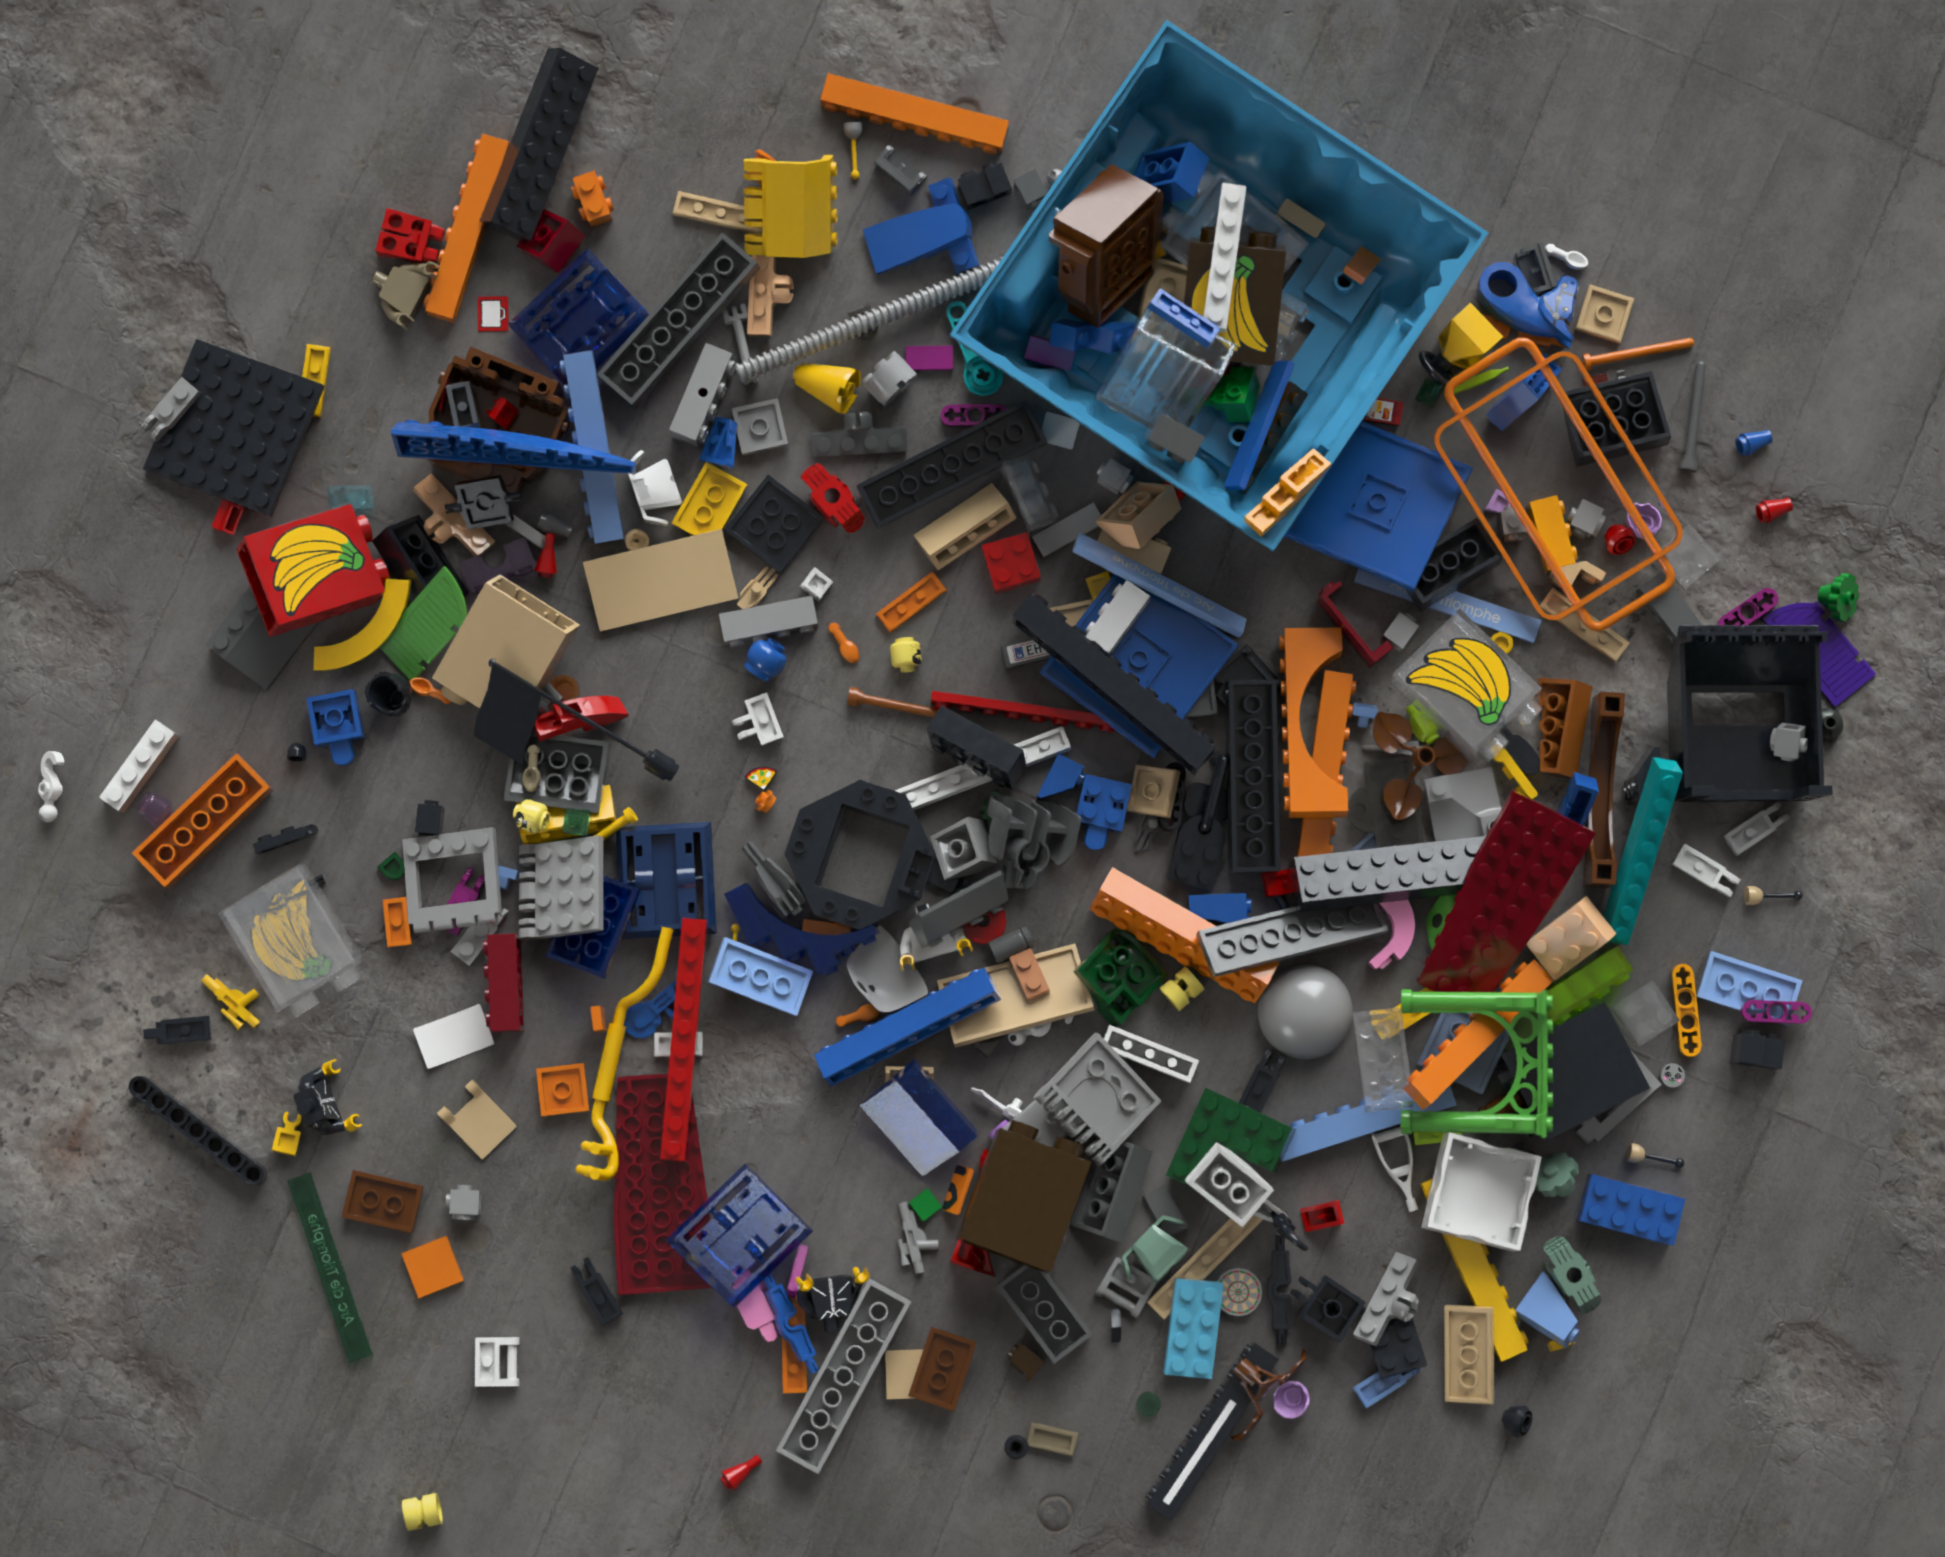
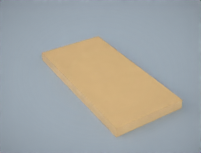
[583,529,739,631]
[937,944,1094,1048]

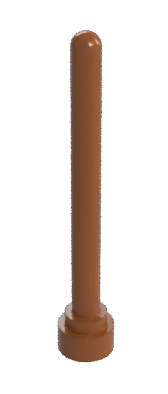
[847,687,960,717]

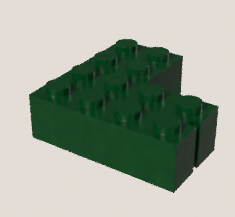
[1166,1087,1296,1189]

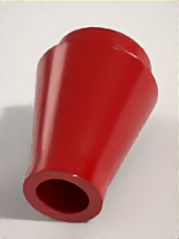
[1755,498,1793,523]

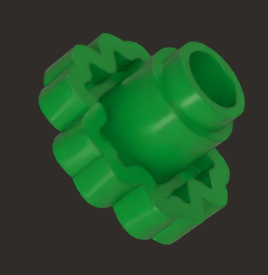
[1818,573,1859,622]

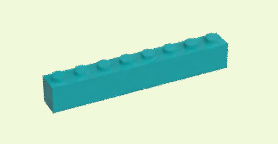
[1603,757,1683,945]

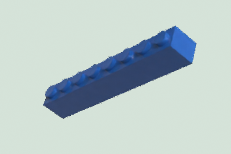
[814,968,1001,1087]

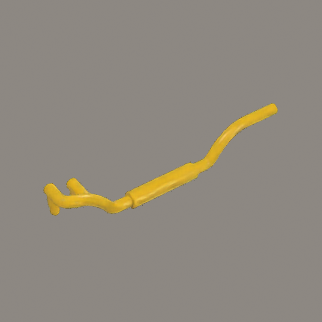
[575,927,673,1181]

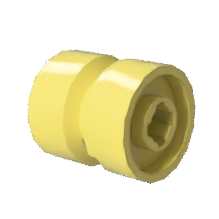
[1159,966,1205,1011]
[402,1493,443,1531]

